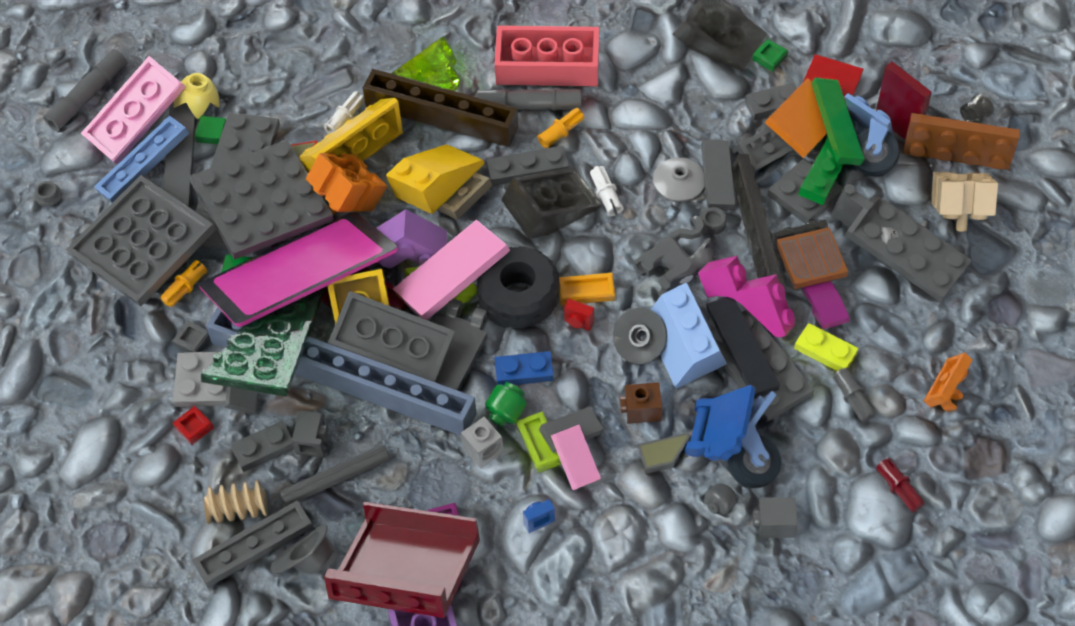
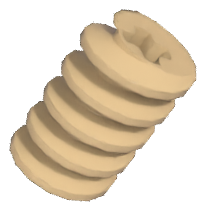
[204,480,268,525]

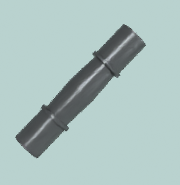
[43,49,128,131]
[477,88,581,111]

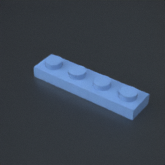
[94,115,189,203]

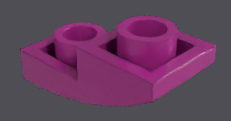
[801,281,850,329]

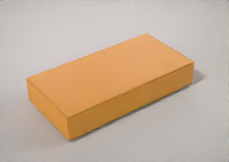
[559,273,615,306]

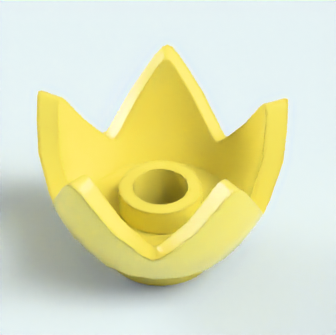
[174,73,220,119]

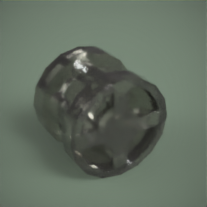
[960,94,994,124]

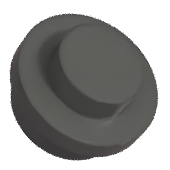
[34,181,62,207]

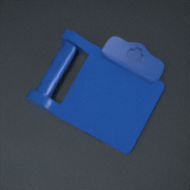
[685,385,756,461]

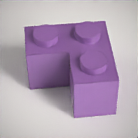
[376,209,447,269]

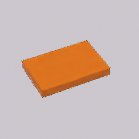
[765,78,827,158]

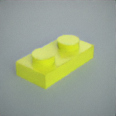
[794,323,858,371]

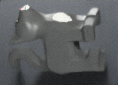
[633,216,716,295]

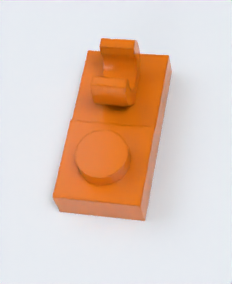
[923,353,973,412]

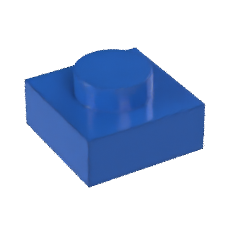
[523,499,555,533]

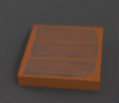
[776,227,848,289]

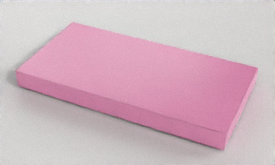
[81,56,186,164]
[393,220,510,320]

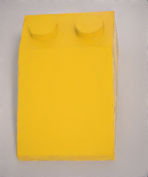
[386,144,485,214]
[327,269,390,324]

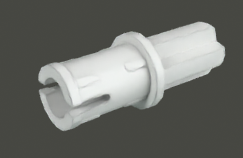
[324,91,365,134]
[590,166,624,216]

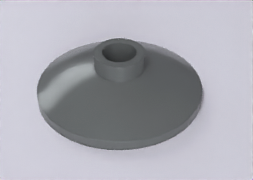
[613,308,667,364]

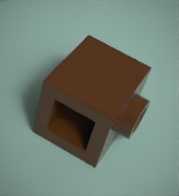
[619,382,662,424]

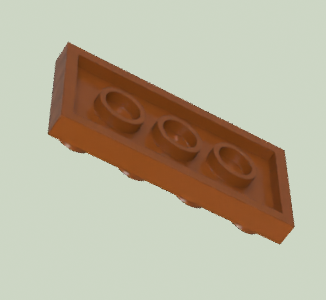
[903,113,1020,170]

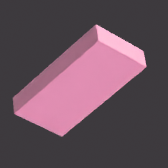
[551,425,601,490]

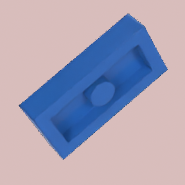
[494,351,554,385]

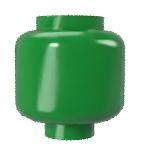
[485,382,527,427]

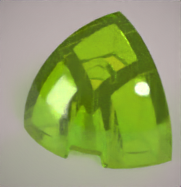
[391,36,461,91]

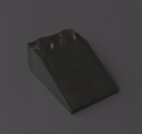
[672,0,767,71]
[501,167,602,239]

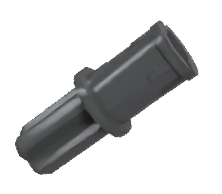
[832,368,875,422]

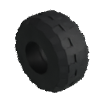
[477,246,560,328]

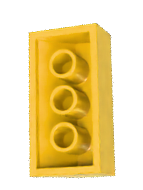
[299,98,403,173]

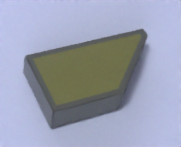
[637,432,691,474]

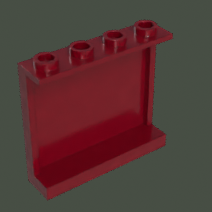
[324,502,480,618]

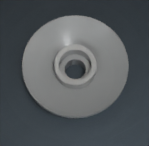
[653,158,705,202]

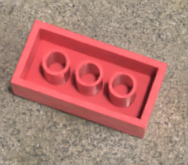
[495,26,599,86]

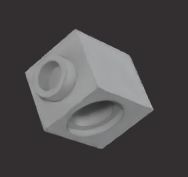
[461,417,503,469]

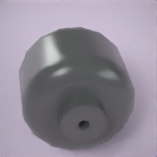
[704,483,737,514]

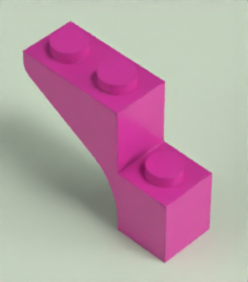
[698,256,795,337]

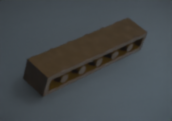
[362,68,519,147]

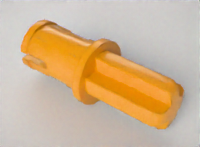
[537,108,585,149]
[160,260,207,307]

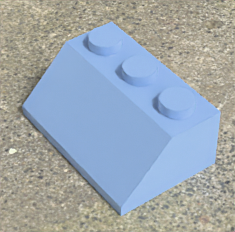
[651,282,727,389]

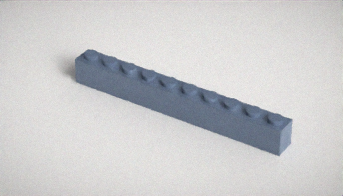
[206,307,477,435]

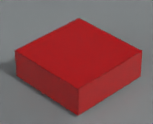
[173,406,214,446]

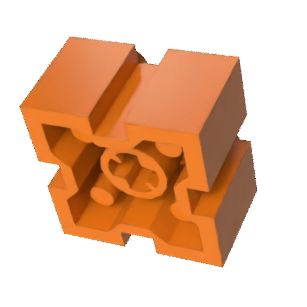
[306,153,387,215]

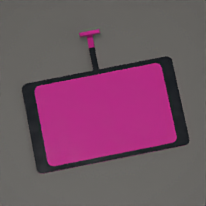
[199,212,398,327]

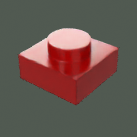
[564,299,594,331]

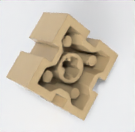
[931,172,998,232]

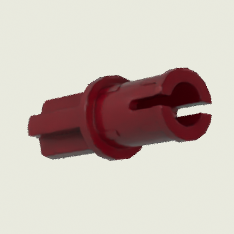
[876,458,924,512]

